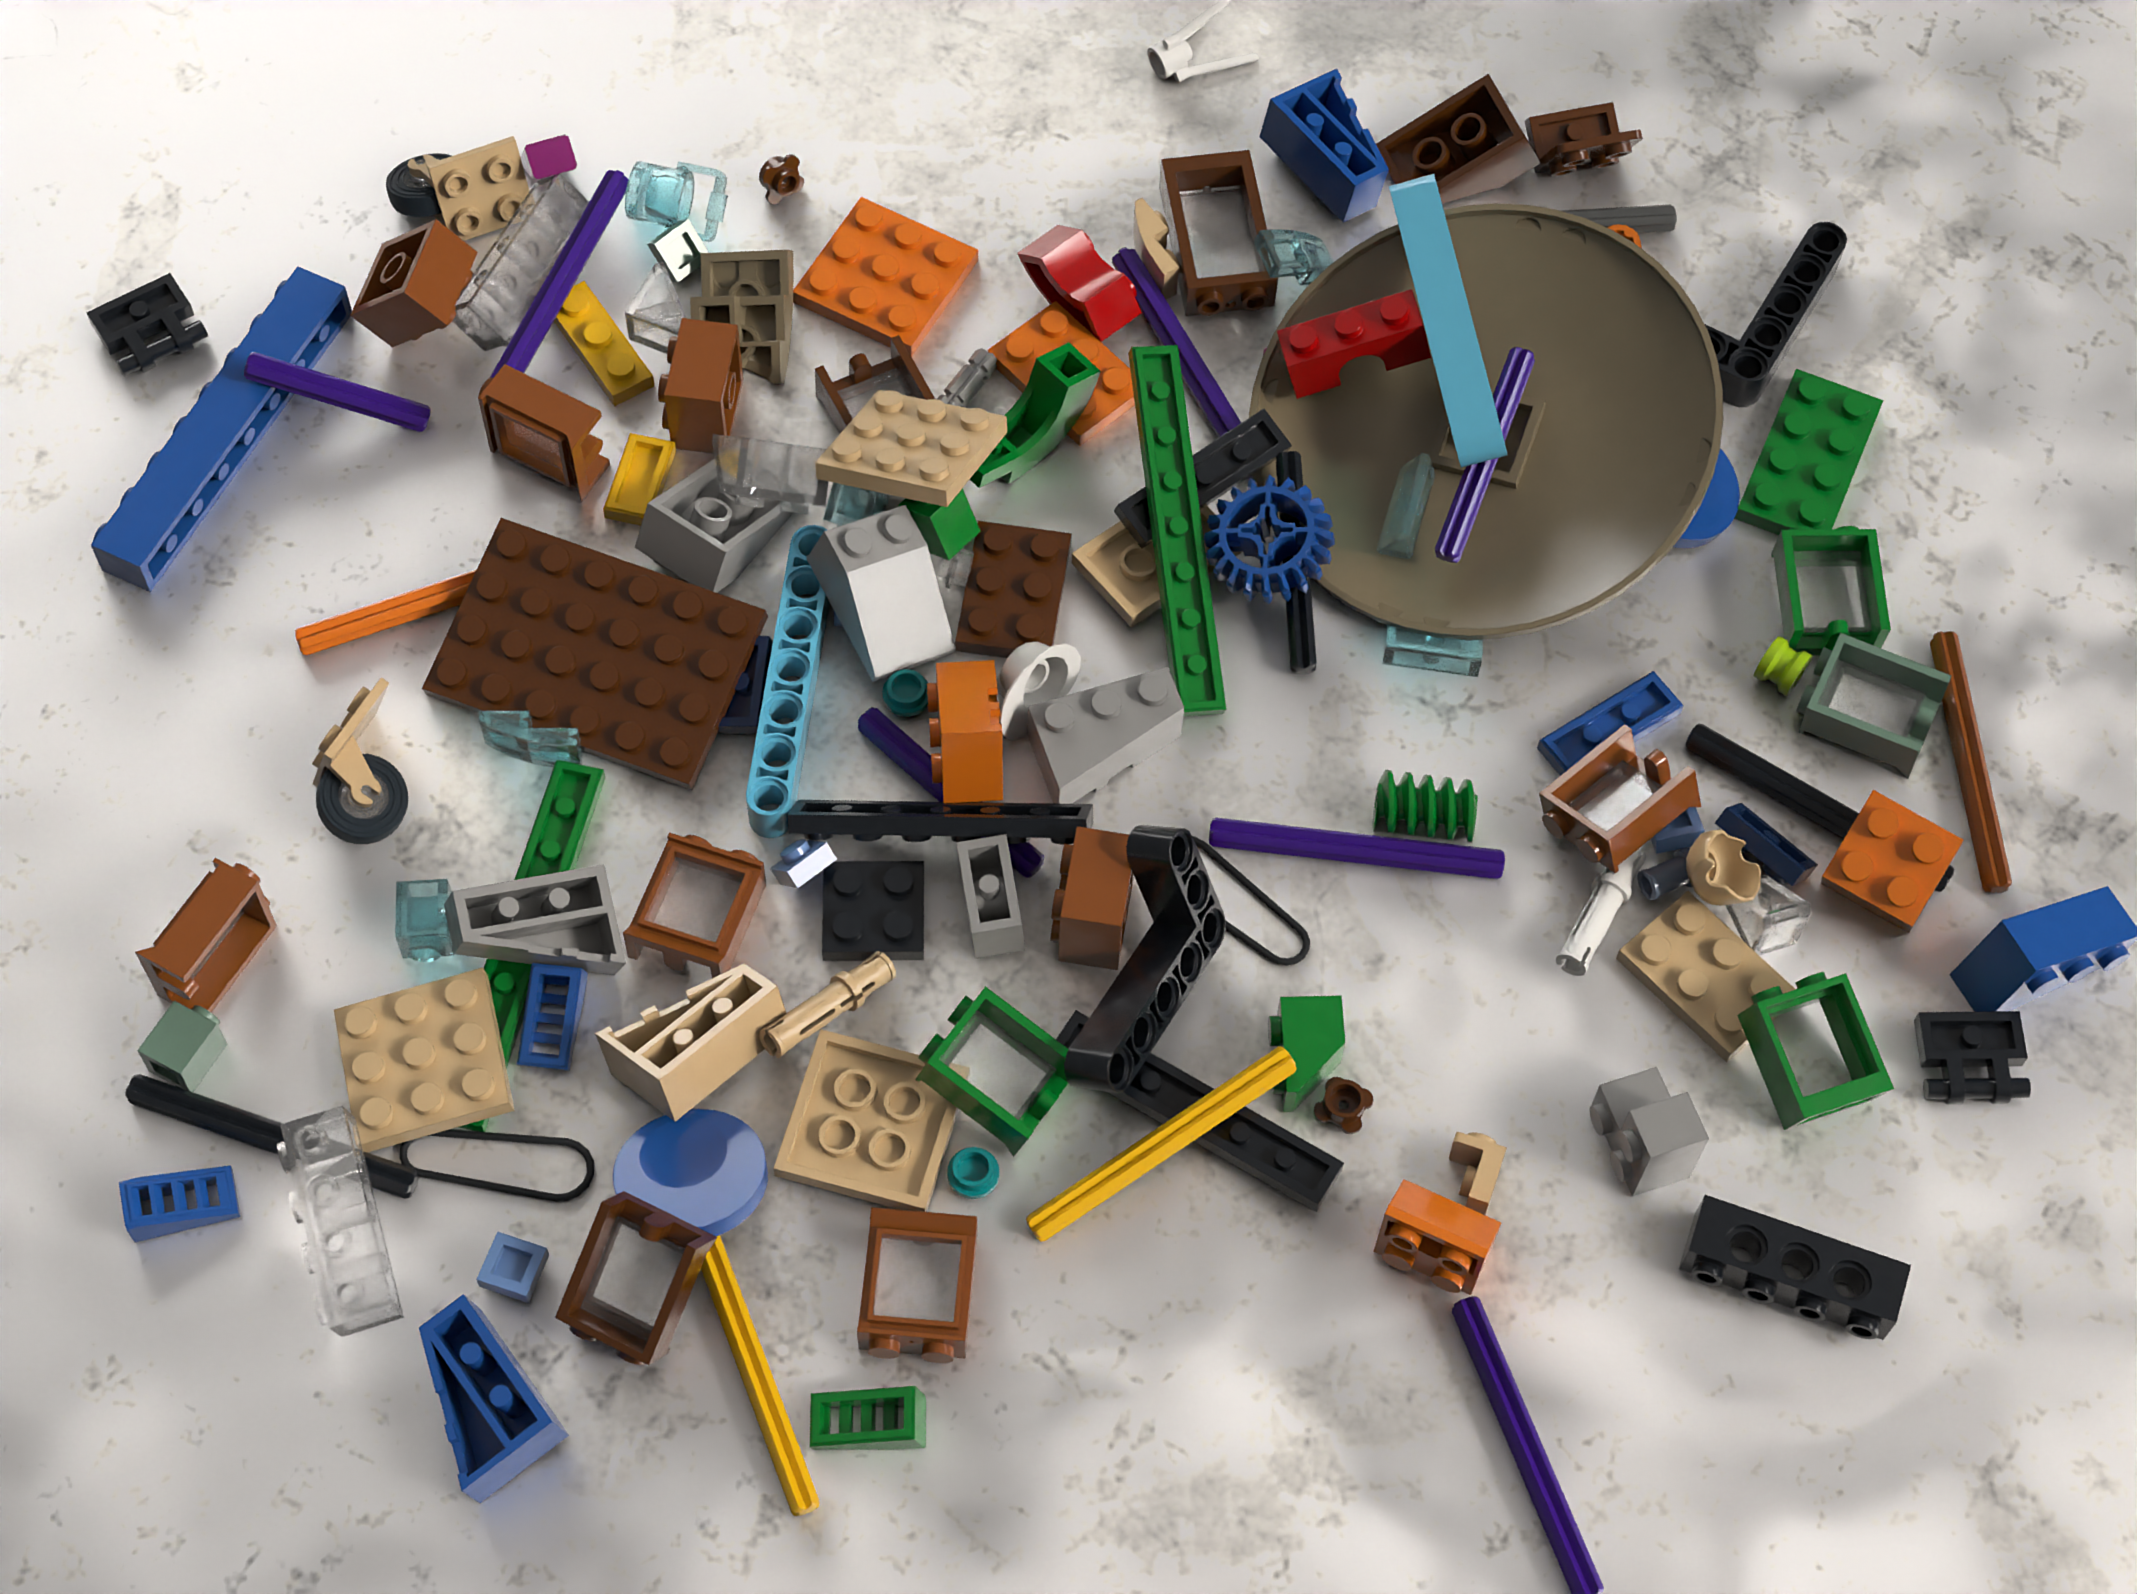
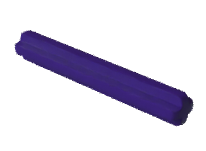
[244,352,431,432]

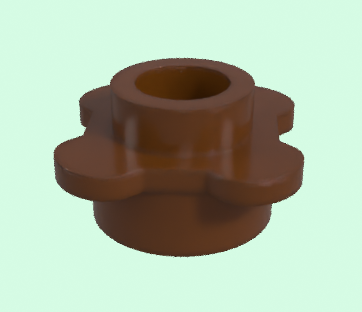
[759,154,804,204]
[1313,1077,1373,1134]

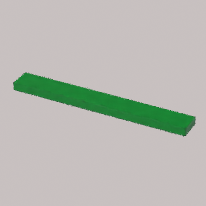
[1128,345,1227,717]
[459,759,606,1132]

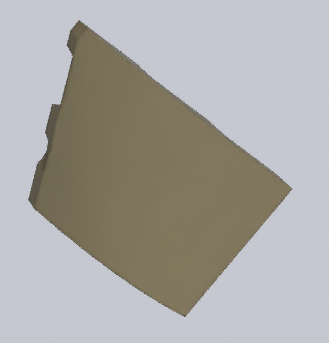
[690,250,794,384]

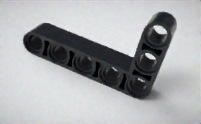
[1705,222,1847,408]
[1064,825,1226,1093]

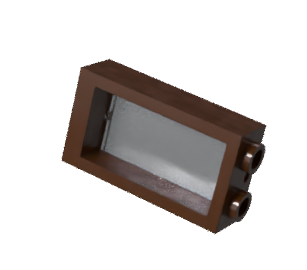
[1159,150,1278,316]

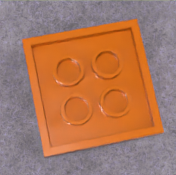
[793,197,978,357]

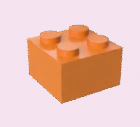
[1821,790,1964,933]

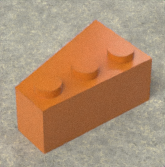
[927,660,1003,803]

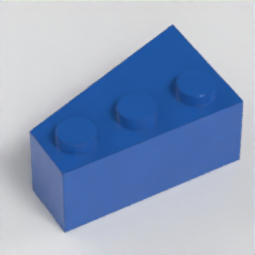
[1259,69,1389,223]
[1949,886,2137,1012]
[419,1294,569,1503]

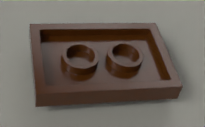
[955,521,1072,658]

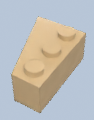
[595,964,786,1122]

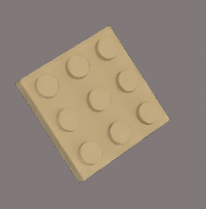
[815,390,1007,507]
[334,967,515,1153]
[773,1029,969,1212]

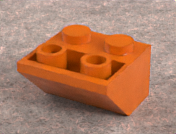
[1373,1179,1501,1295]

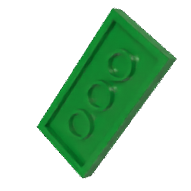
[1734,369,1884,535]

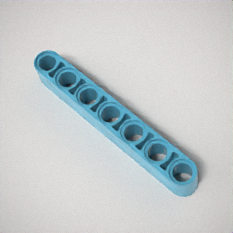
[1389,174,1508,468]
[746,525,830,838]

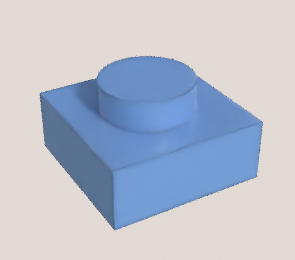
[1651,807,1705,854]
[770,839,837,888]
[476,1231,549,1303]

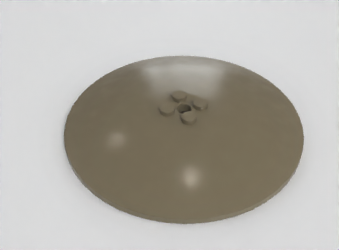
[1249,203,1724,640]

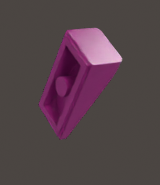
[521,134,577,179]

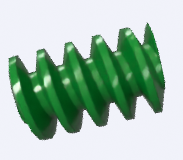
[1372,770,1478,843]

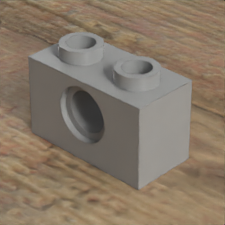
[956,834,1025,959]

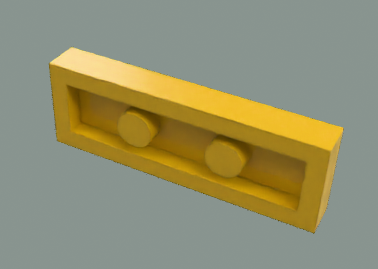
[554,281,655,407]

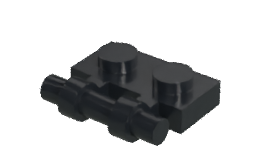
[86,273,208,377]
[1914,1011,2031,1104]

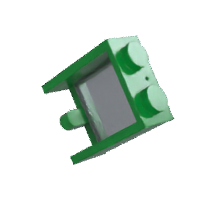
[1771,526,1891,656]
[915,986,1068,1157]

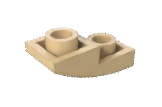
[1133,198,1180,300]

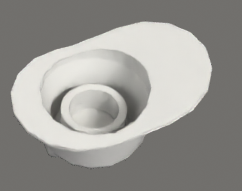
[997,642,1081,741]

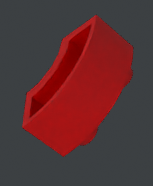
[1017,225,1142,342]

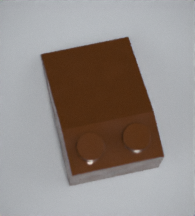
[1376,74,1541,204]

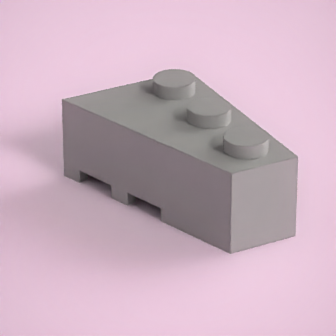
[1027,667,1184,804]
[443,864,626,975]

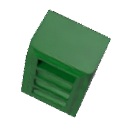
[810,1386,926,1450]

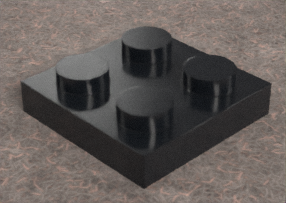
[822,861,924,961]

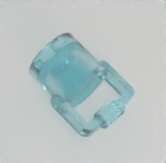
[625,161,728,242]

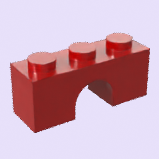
[1277,289,1432,399]

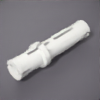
[1556,848,1646,976]

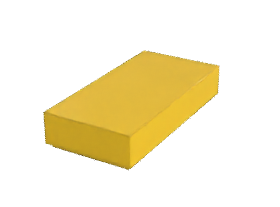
[603,433,676,526]

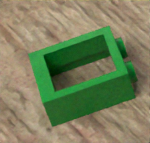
[1737,972,1894,1130]

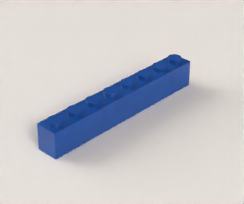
[91,266,352,592]

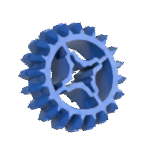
[1204,475,1335,604]

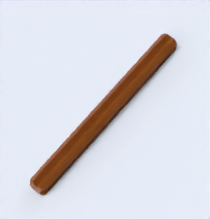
[1930,631,2012,894]

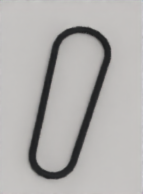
[1193,836,1310,966]
[399,1130,594,1202]

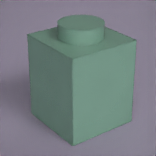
[137,1001,228,1092]

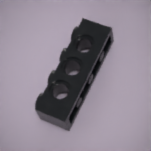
[1679,1195,1911,1340]

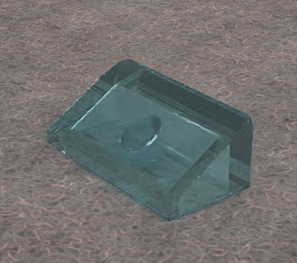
[1377,453,1435,559]
[1382,625,1483,677]

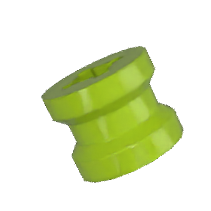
[1753,636,1813,697]

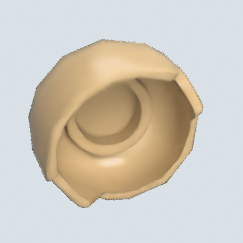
[1686,829,1761,906]

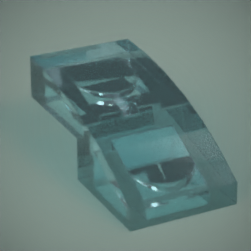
[1253,229,1333,285]
[479,711,583,767]

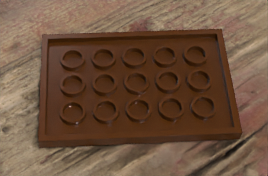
[422,518,768,790]

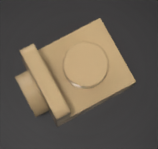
[1449,1132,1507,1215]

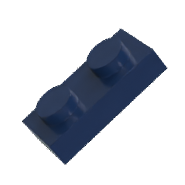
[718,636,773,734]
[1715,803,1818,886]

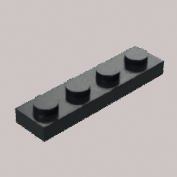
[1114,408,1292,549]

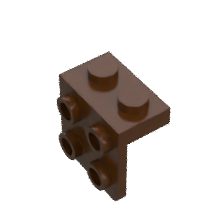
[1524,102,1643,177]

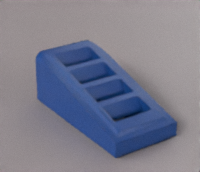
[517,963,588,1071]
[119,1165,241,1243]

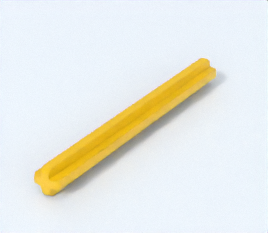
[1026,1046,1296,1242]
[701,1235,819,1516]

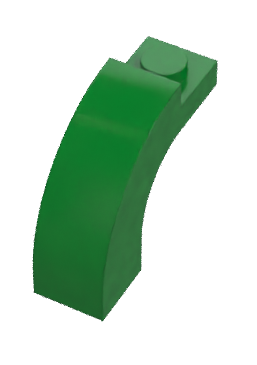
[970,342,1101,488]

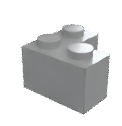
[1589,1067,1709,1196]

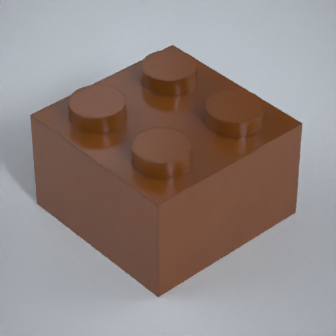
[350,219,478,348]
[658,318,744,454]
[1050,826,1134,970]

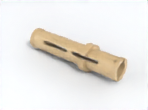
[759,951,896,1058]

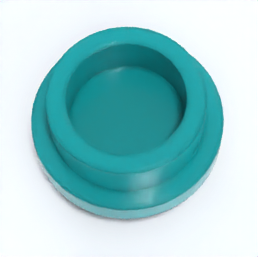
[882,669,928,717]
[947,1147,999,1199]

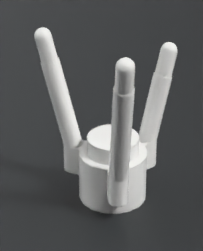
[1147,0,1259,83]

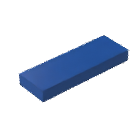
[1537,671,1684,776]

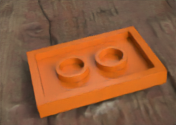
[988,301,1135,446]

